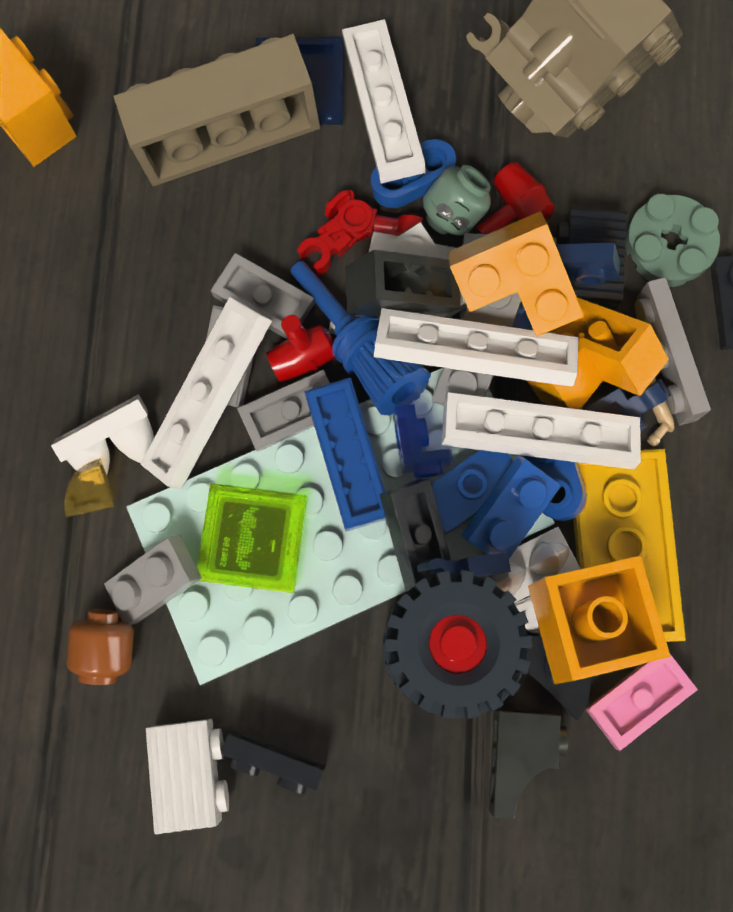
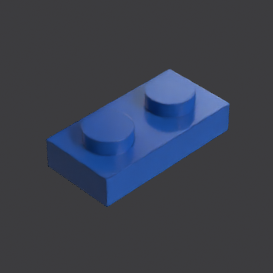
[461,455,561,559]

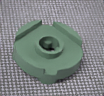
[625,194,720,287]

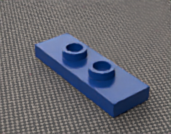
[304,378,386,532]

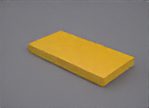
[573,449,686,642]

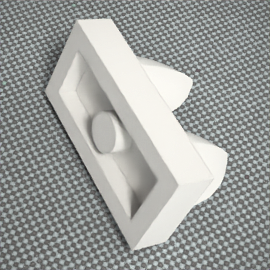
[51,394,154,481]
[491,527,581,603]

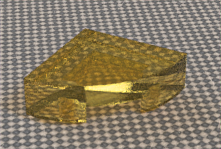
[64,458,114,517]

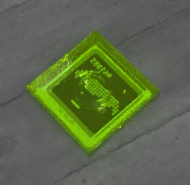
[197,483,308,594]

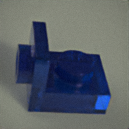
[393,404,453,479]

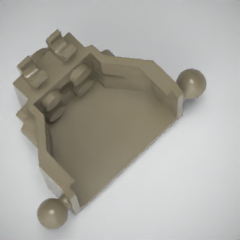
[466,0,683,138]

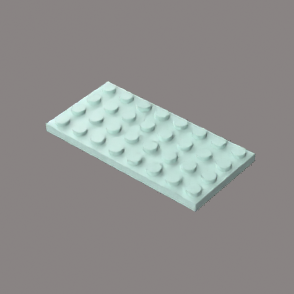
[126,368,555,685]

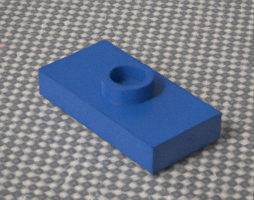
[431,450,513,536]

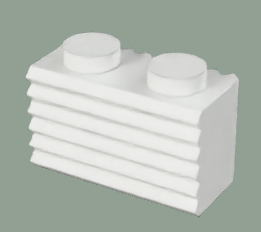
[146,719,229,834]

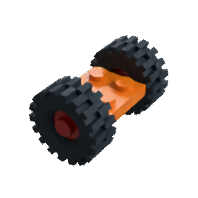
[382,570,532,719]

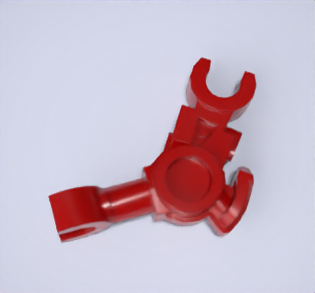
[297,190,423,276]

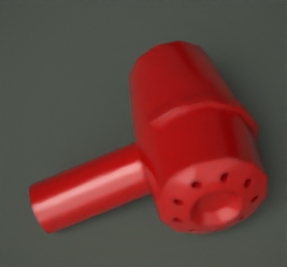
[476,162,555,234]
[266,315,335,382]

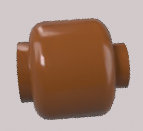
[66,609,134,685]

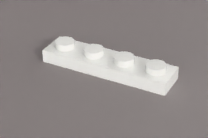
[342,19,426,183]
[141,297,272,490]
[374,308,578,387]
[442,392,641,470]

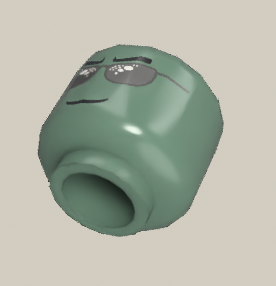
[423,165,491,236]

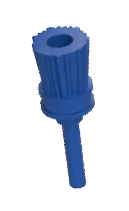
[291,261,431,416]

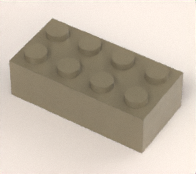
[113,34,320,187]

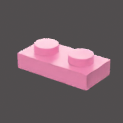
[585,654,698,751]

